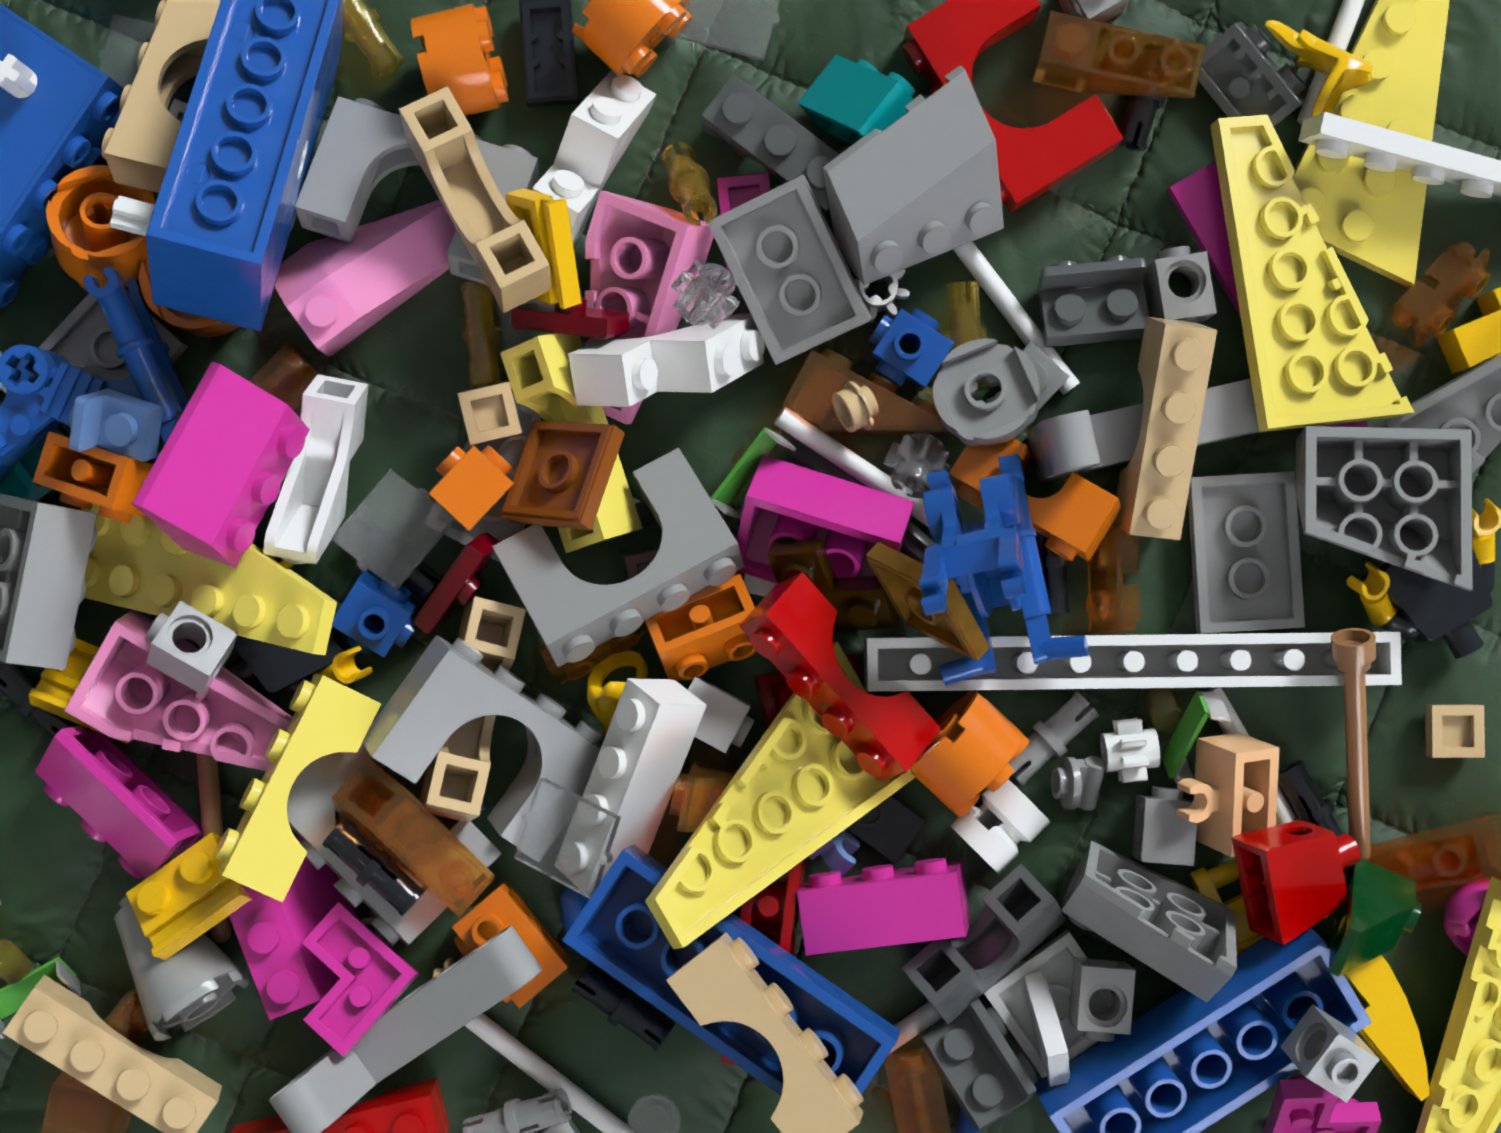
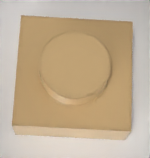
[457,382,522,445]
[1425,704,1485,758]

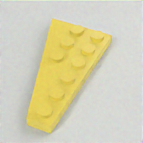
[1292,0,1450,287]

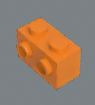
[33,431,154,524]
[428,445,514,531]
[645,574,756,681]
[452,880,572,1009]

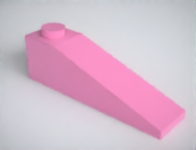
[584,191,714,424]
[274,200,456,357]
[64,610,293,771]

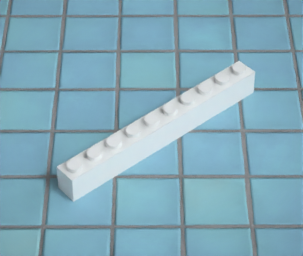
[864,632,1402,692]

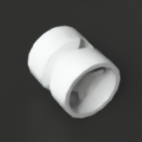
[950,780,1050,874]

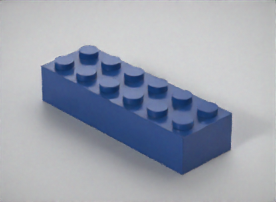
[562,845,900,1096]
[1034,927,1372,1133]

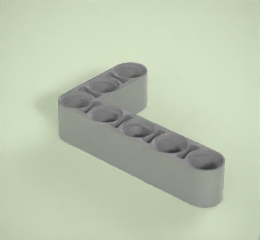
[1027,379,1259,482]
[269,925,543,1133]

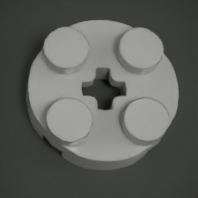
[932,338,1040,446]

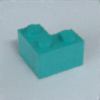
[797,55,915,147]

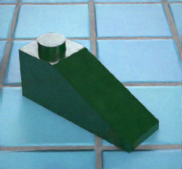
[1328,858,1422,977]

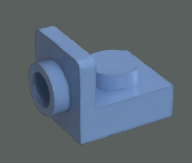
[69,388,164,462]

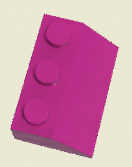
[132,362,310,568]
[736,455,914,584]
[35,726,202,879]
[229,836,360,1021]

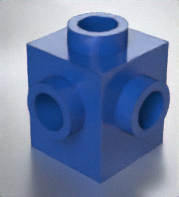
[868,308,954,392]
[332,571,417,657]

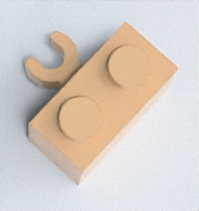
[1176,733,1279,857]

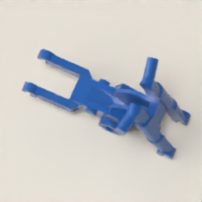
[0,267,189,483]
[918,453,1089,686]

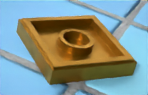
[866,542,990,660]

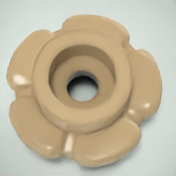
[832,381,879,432]

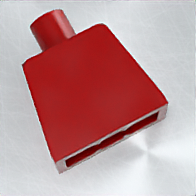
[1231,821,1361,945]

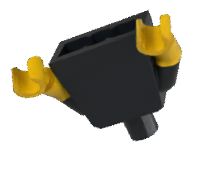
[1346,498,1501,659]
[225,547,373,698]

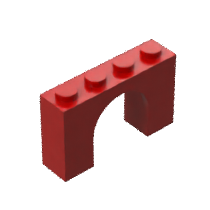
[901,0,1124,213]

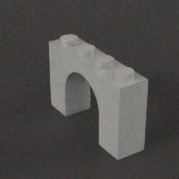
[295,96,539,285]
[492,447,744,667]
[362,635,605,861]
[287,722,502,947]

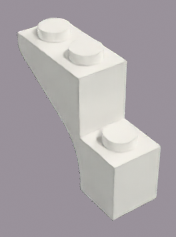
[532,70,657,246]
[568,313,765,407]
[263,374,368,564]

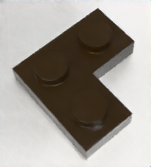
[767,538,900,632]

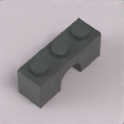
[701,74,840,221]
[901,864,1066,1024]

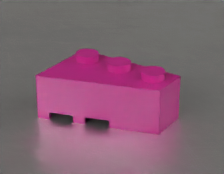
[797,858,971,956]

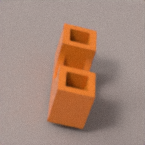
[949,438,1122,562]

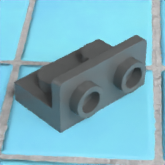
[1186,22,1306,127]
[1037,256,1149,347]
[920,999,1037,1133]

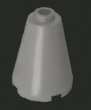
[114,896,249,1041]

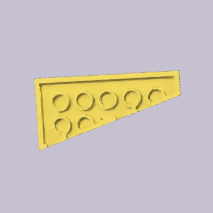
[1210,115,1415,432]
[81,503,337,655]
[645,642,915,950]
[1416,876,1501,1133]

